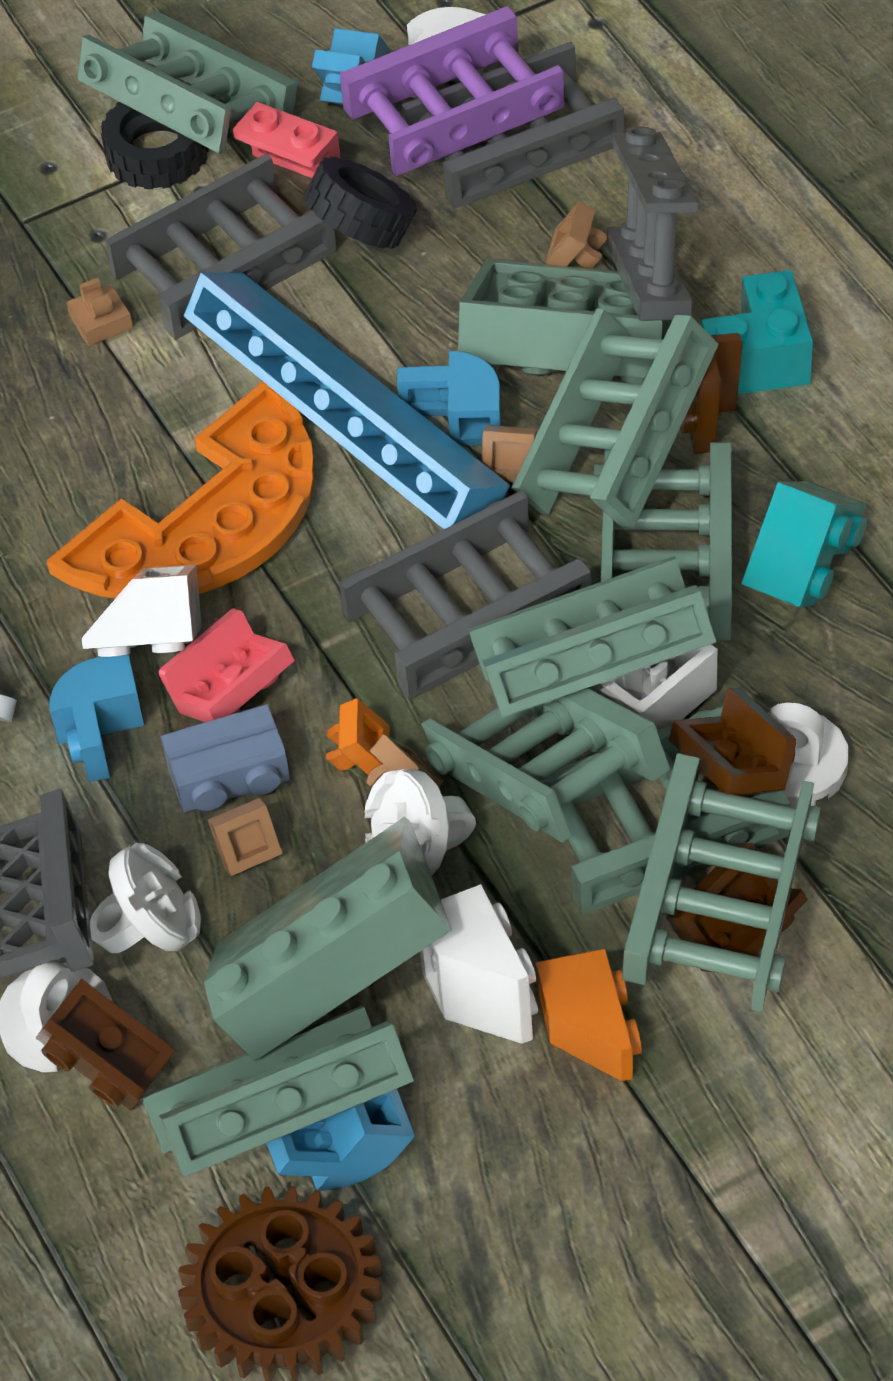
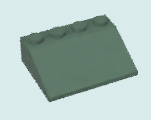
[458,259,672,384]
[204,816,452,1061]

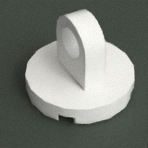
[760,702,848,808]
[365,769,476,876]
[90,843,201,953]
[0,960,112,1072]

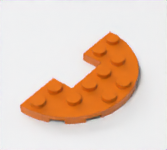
[46,381,315,599]

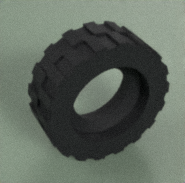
[101,102,209,190]
[303,156,417,249]

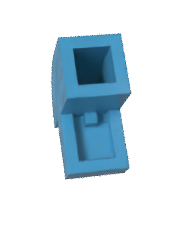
[312,28,390,105]
[397,351,502,446]
[49,654,144,783]
[267,1089,415,1191]

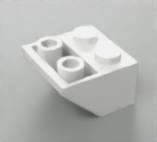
[82,564,202,657]
[588,644,718,731]
[420,884,538,1044]

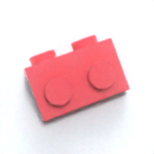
[233,102,341,178]
[159,608,295,722]

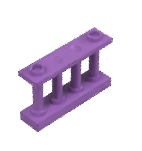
[340,6,564,176]

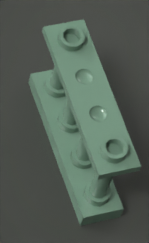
[77,11,298,153]
[512,308,719,527]
[594,443,732,640]
[468,556,716,718]
[421,688,670,843]
[541,706,791,916]
[622,753,821,1012]
[141,1006,414,1177]

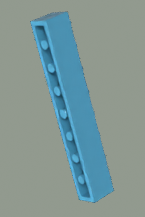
[184,272,510,529]

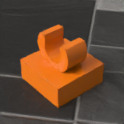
[326,698,390,775]

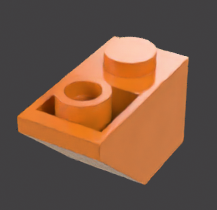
[536,949,642,1082]

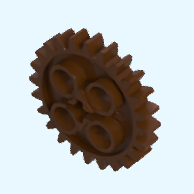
[178,1186,382,1381]

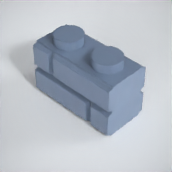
[161,704,290,813]

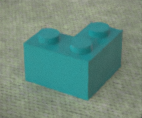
[701,269,813,394]
[741,481,867,607]

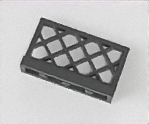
[0,788,94,978]

